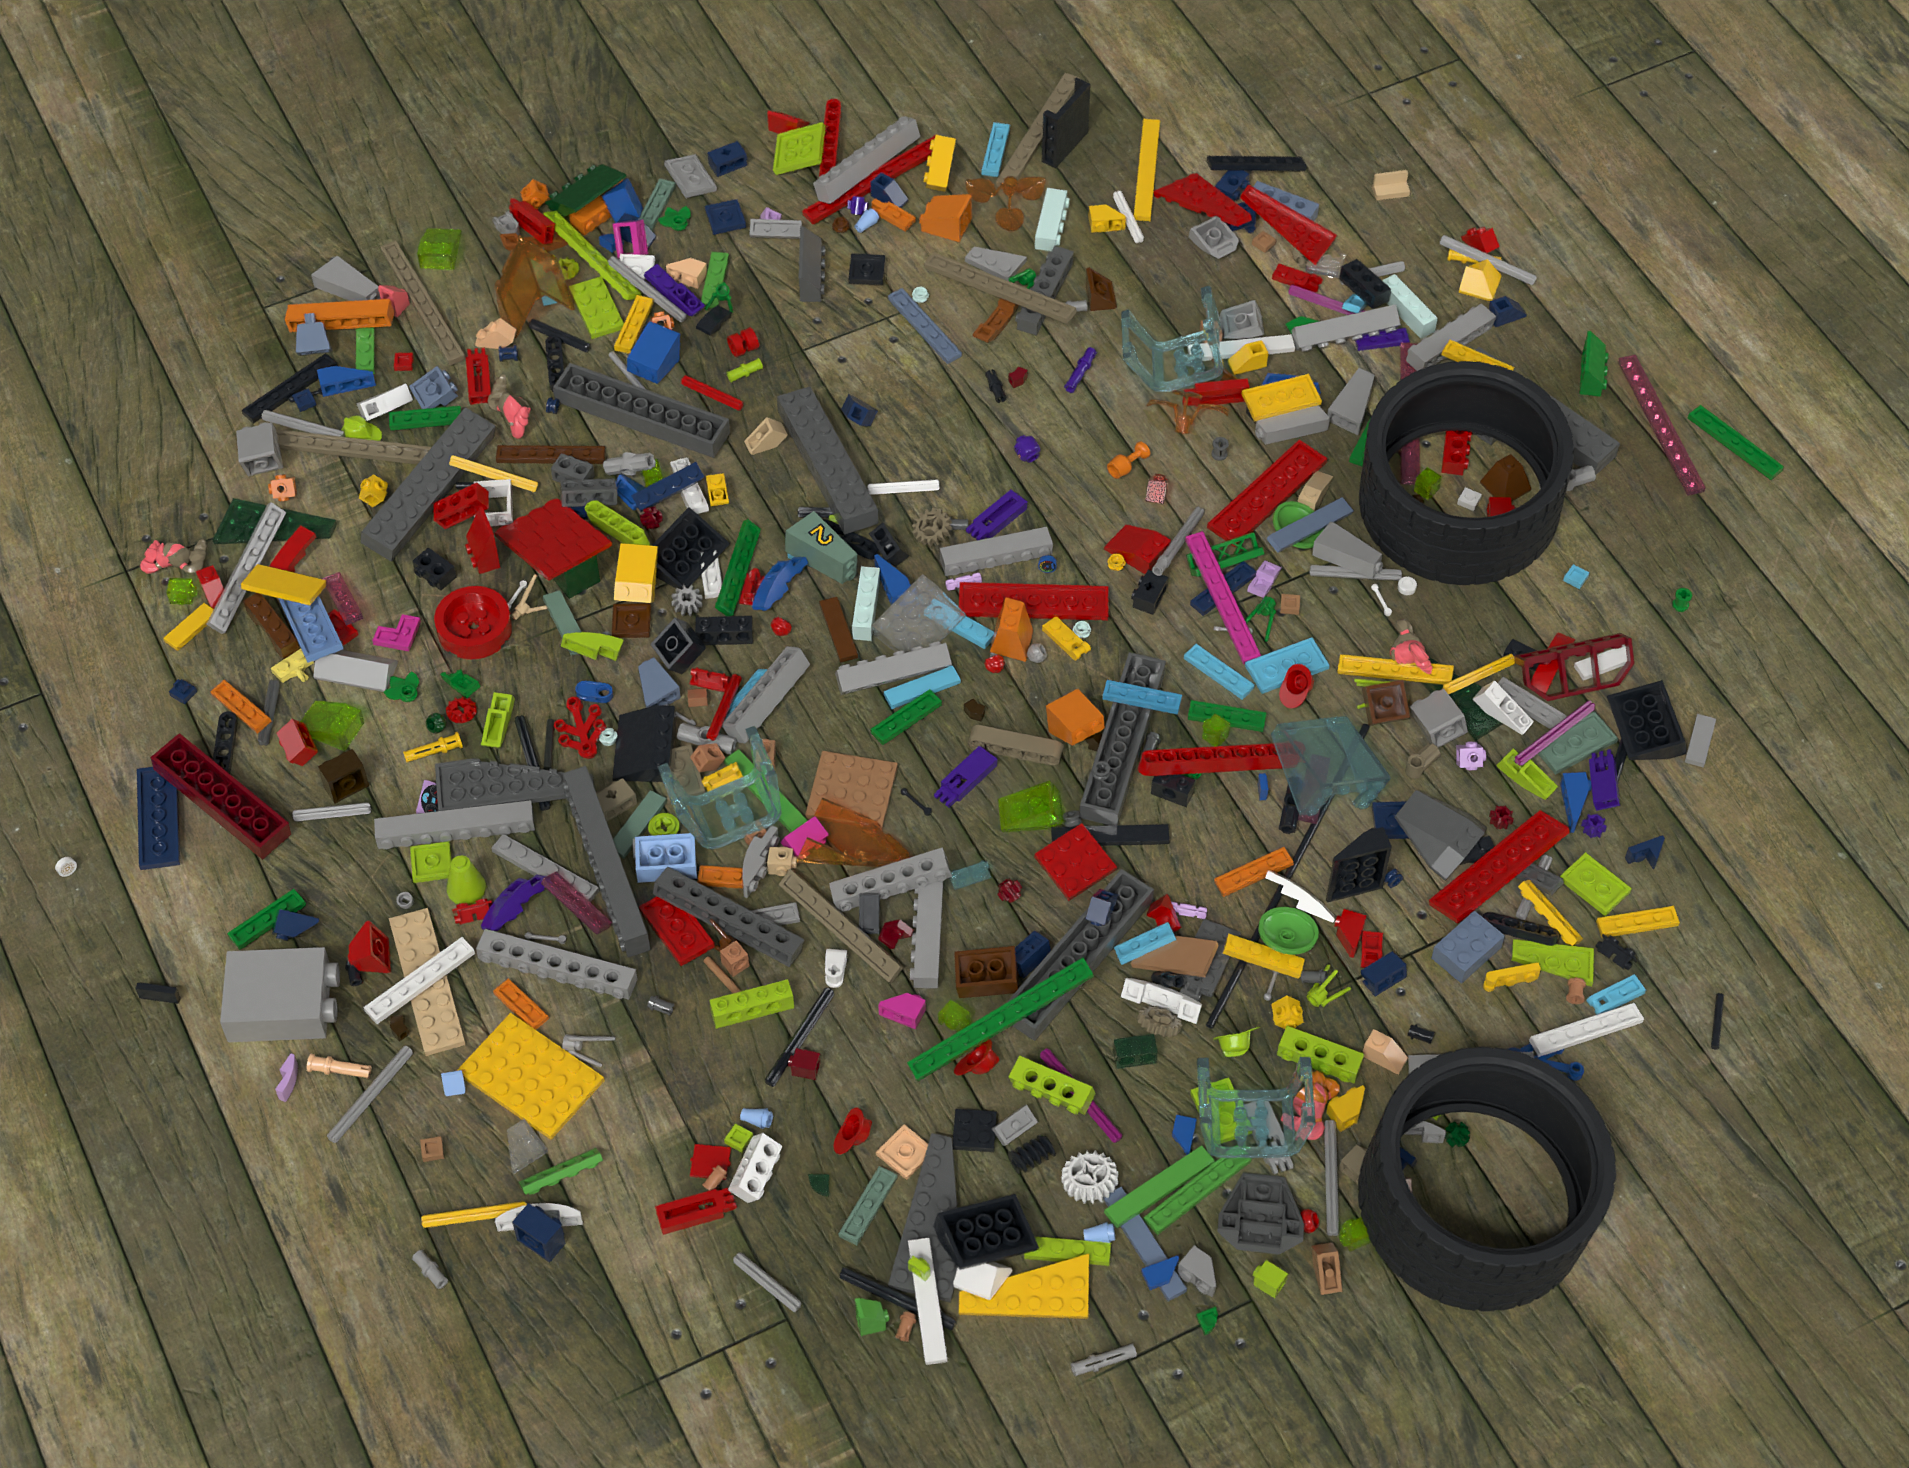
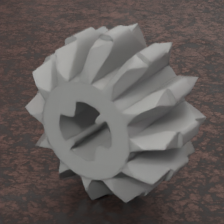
[671,585,703,617]

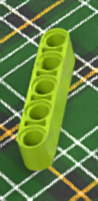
[585,500,650,545]

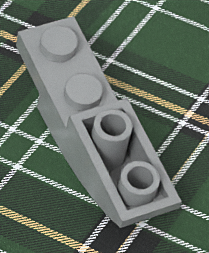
[743,825,780,898]

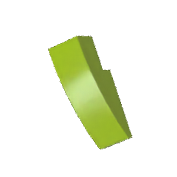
[561,632,624,661]
[481,692,515,748]
[1496,748,1558,800]

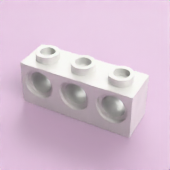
[728,1133,782,1203]

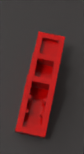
[269,526,316,573]

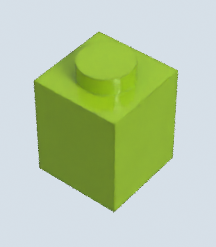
[1253,1260,1288,1299]

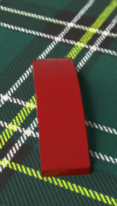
[1530,632,1576,695]

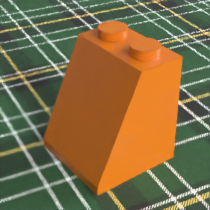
[919,194,972,242]
[990,597,1033,662]
[1046,689,1105,746]

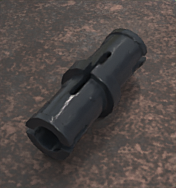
[985,369,1007,403]
[1151,971,1184,988]

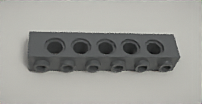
[1015,246,1074,336]

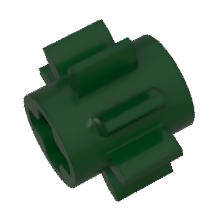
[1445,1122,1470,1148]

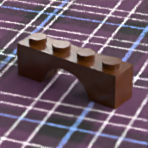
[243,593,300,660]

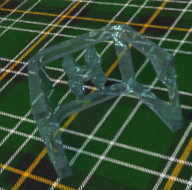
[1121,286,1224,392]
[658,726,782,849]
[1197,1057,1316,1158]

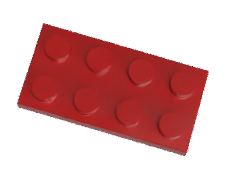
[639,896,715,966]

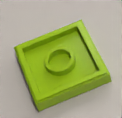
[410,841,452,883]

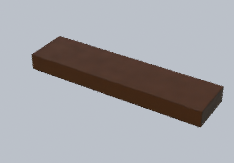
[819,597,858,663]

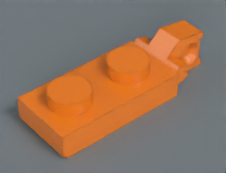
[871,198,916,231]

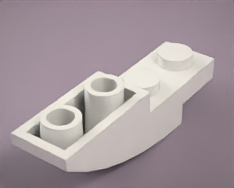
[670,458,709,514]

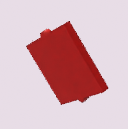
[690,1144,731,1180]

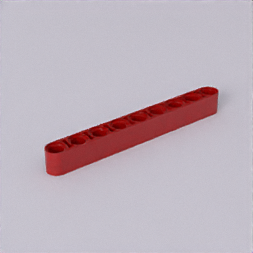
[1138,742,1305,776]

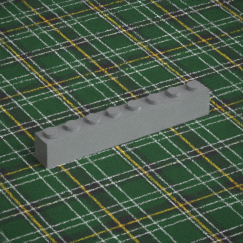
[813,116,920,203]
[374,800,535,849]

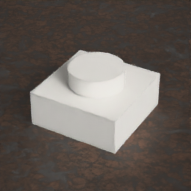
[1457,487,1482,511]

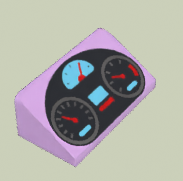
[416,780,438,814]

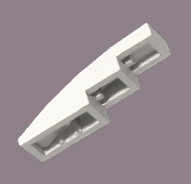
[1265,870,1337,923]

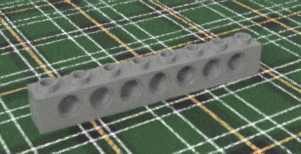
[476,929,637,999]

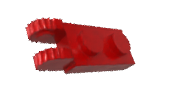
[1272,263,1323,292]

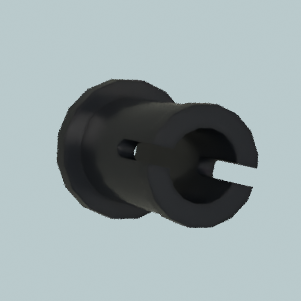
[345,961,363,986]
[1407,1024,1435,1044]

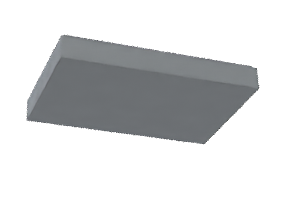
[665,154,717,198]

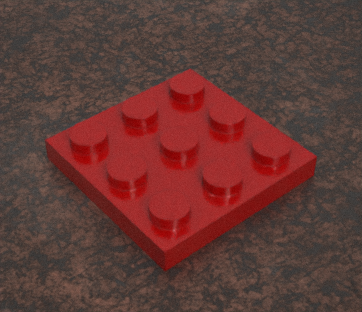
[1034,823,1117,901]

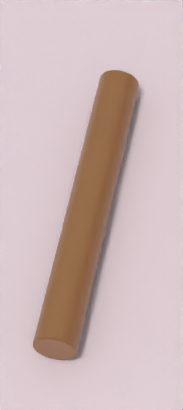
[703,956,741,993]

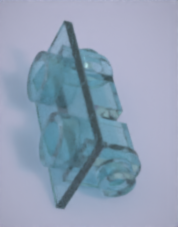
[949,860,991,890]

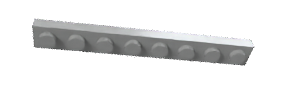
[207,502,286,634]

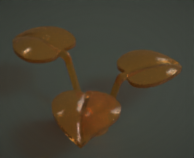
[966,176,1046,232]
[1147,390,1229,434]

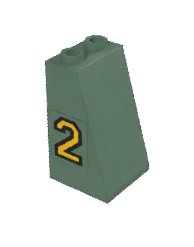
[785,511,857,584]

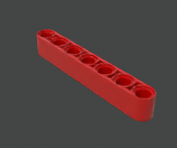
[819,99,841,177]

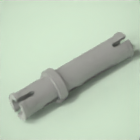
[1071,1343,1137,1377]

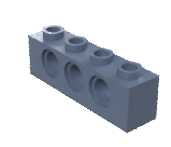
[1254,181,1319,221]

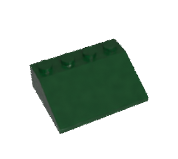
[545,164,627,217]

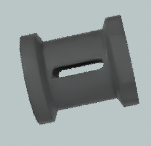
[1211,437,1229,461]

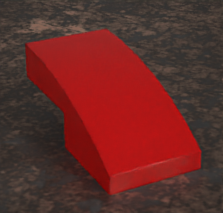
[1361,931,1383,968]

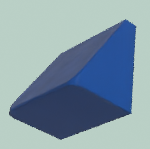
[599,233,624,253]

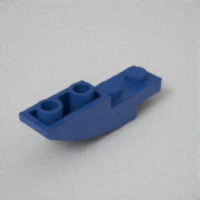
[752,557,808,611]

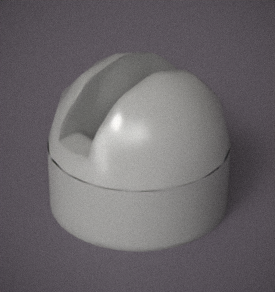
[397,892,414,909]

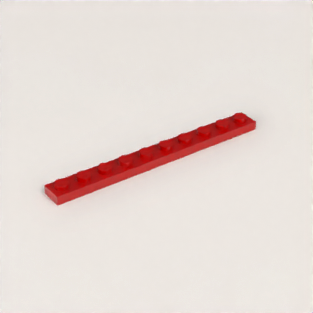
[802,134,937,225]

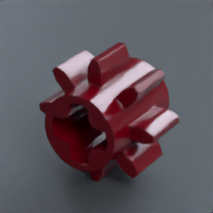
[640,506,663,530]
[1489,805,1514,830]
[997,878,1022,903]

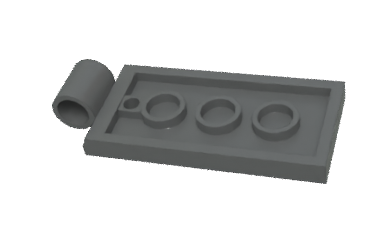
[1177,919,1241,1003]

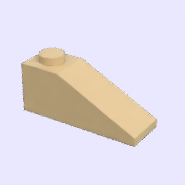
[1298,471,1333,511]

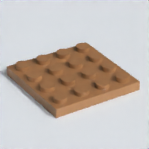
[805,751,898,831]

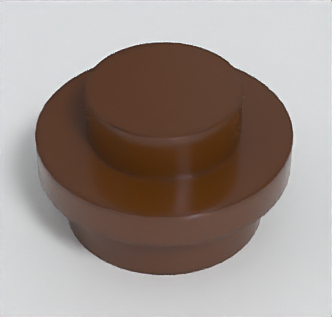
[832,217,849,233]

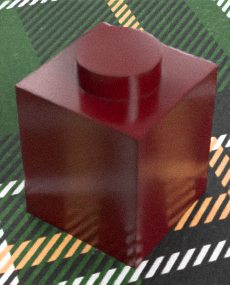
[788,1048,821,1080]

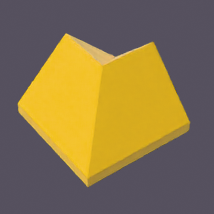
[1459,259,1502,301]

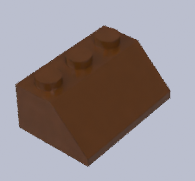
[954,946,1019,999]

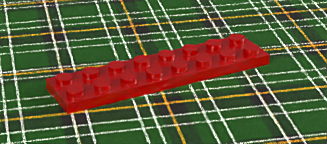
[1207,440,1328,547]
[959,582,1108,620]
[1429,810,1569,924]

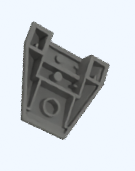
[1394,790,1487,880]
[1217,1173,1304,1254]

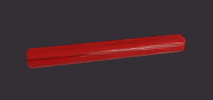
[706,674,742,741]

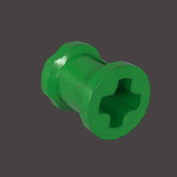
[1672,588,1692,612]

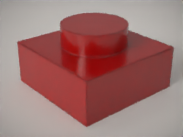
[394,353,414,371]

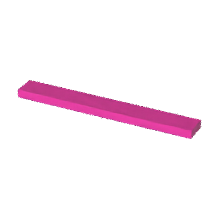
[1185,531,1261,664]

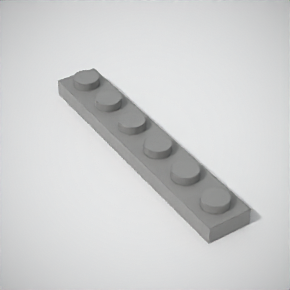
[491,834,599,906]

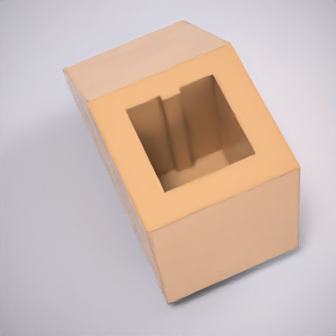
[666,258,707,289]
[475,318,516,349]

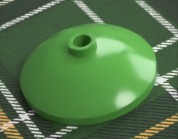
[1273,501,1324,549]
[1258,907,1319,955]

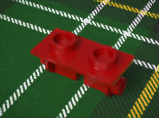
[739,568,765,606]
[689,667,731,693]
[452,899,492,925]

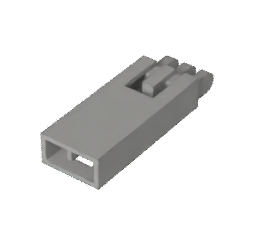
[1243,1097,1294,1174]

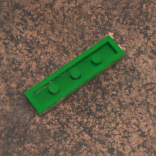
[389,406,462,430]
[871,689,942,745]
[1188,700,1267,732]
[227,889,306,950]

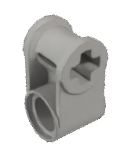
[493,211,521,238]

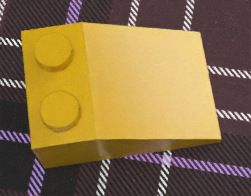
[614,543,658,603]

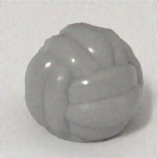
[1027,643,1047,663]

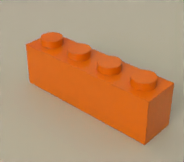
[569,180,623,236]

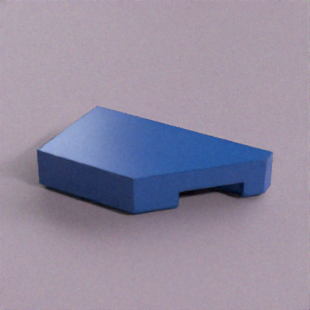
[1172,1115,1197,1155]
[1141,1256,1179,1290]

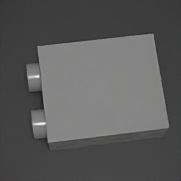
[220,947,340,1042]

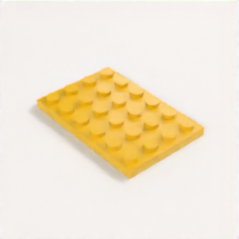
[456,1013,605,1140]

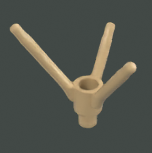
[511,574,547,620]

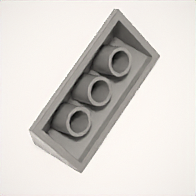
[313,650,398,692]

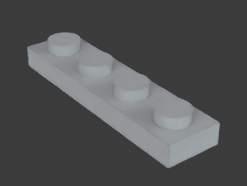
[1498,677,1567,729]

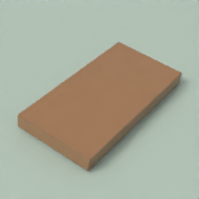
[1131,932,1219,977]

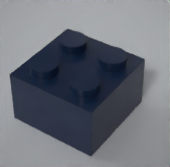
[512,1203,566,1263]

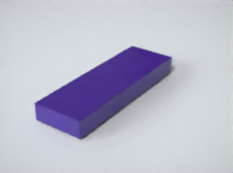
[1355,328,1410,351]

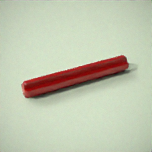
[681,375,744,411]

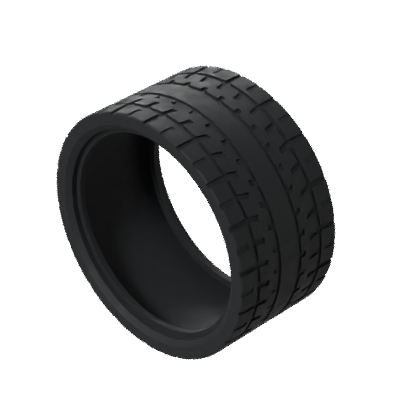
[1359,361,1574,585]
[1358,1047,1616,1311]

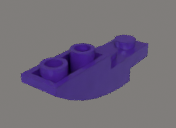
[644,264,705,316]
[481,874,550,931]

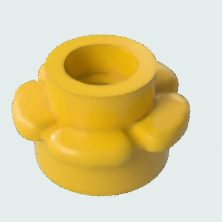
[1107,554,1126,571]

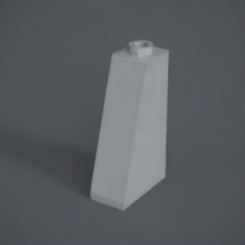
[311,256,381,301]
[1327,368,1375,435]
[1255,405,1330,445]
[1312,522,1383,578]

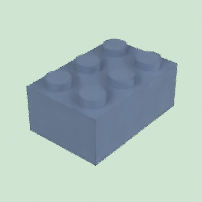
[1431,911,1505,984]

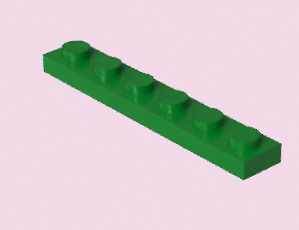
[1687,405,1784,480]
[715,519,761,616]

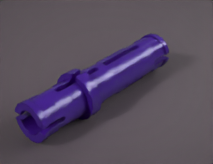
[1064,347,1097,393]

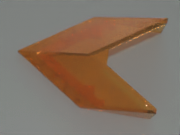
[494,235,575,338]
[795,797,910,867]

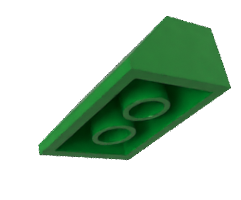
[1579,331,1609,397]

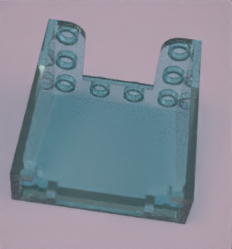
[1271,716,1391,816]

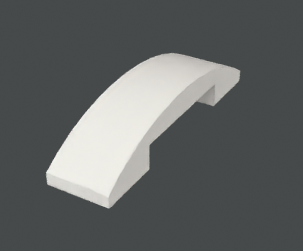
[1121,978,1202,1024]
[495,1203,583,1231]

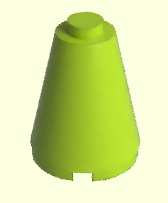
[446,855,486,905]

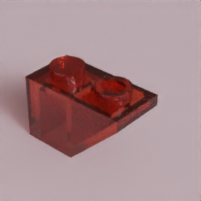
[1145,474,1169,504]

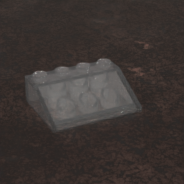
[871,574,966,653]

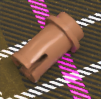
[702,1165,727,1191]
[895,1312,916,1342]

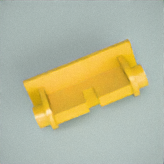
[701,762,744,795]

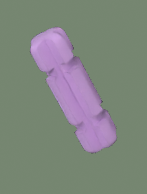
[945,573,982,591]
[1171,901,1207,919]

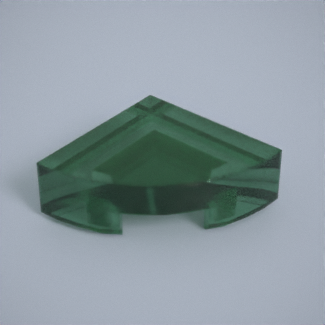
[808,1174,829,1197]

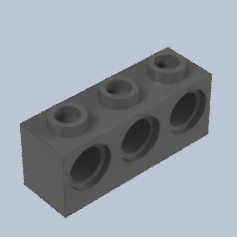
[560,479,617,507]

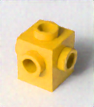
[359,475,388,507]
[1271,995,1304,1029]

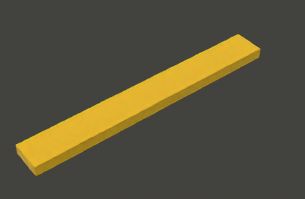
[1134,119,1160,221]

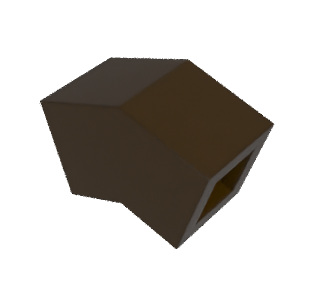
[964,698,985,722]
[1085,732,1102,752]
[390,1015,410,1042]

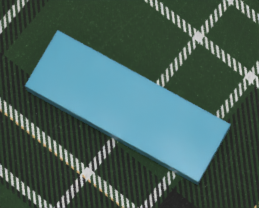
[1114,922,1176,965]

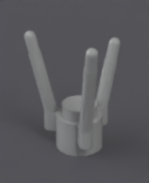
[563,1034,615,1067]

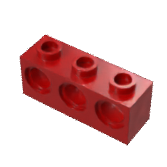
[1441,430,1472,476]
[434,482,489,529]

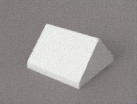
[953,1262,1012,1300]

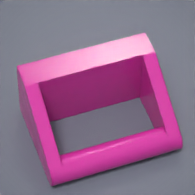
[613,220,648,258]

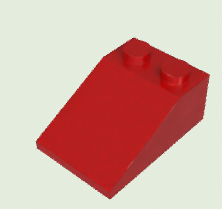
[465,507,500,574]
[1104,524,1171,574]

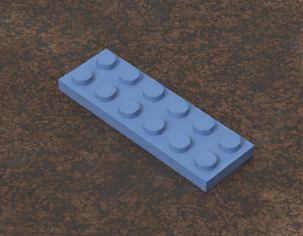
[278,595,343,663]

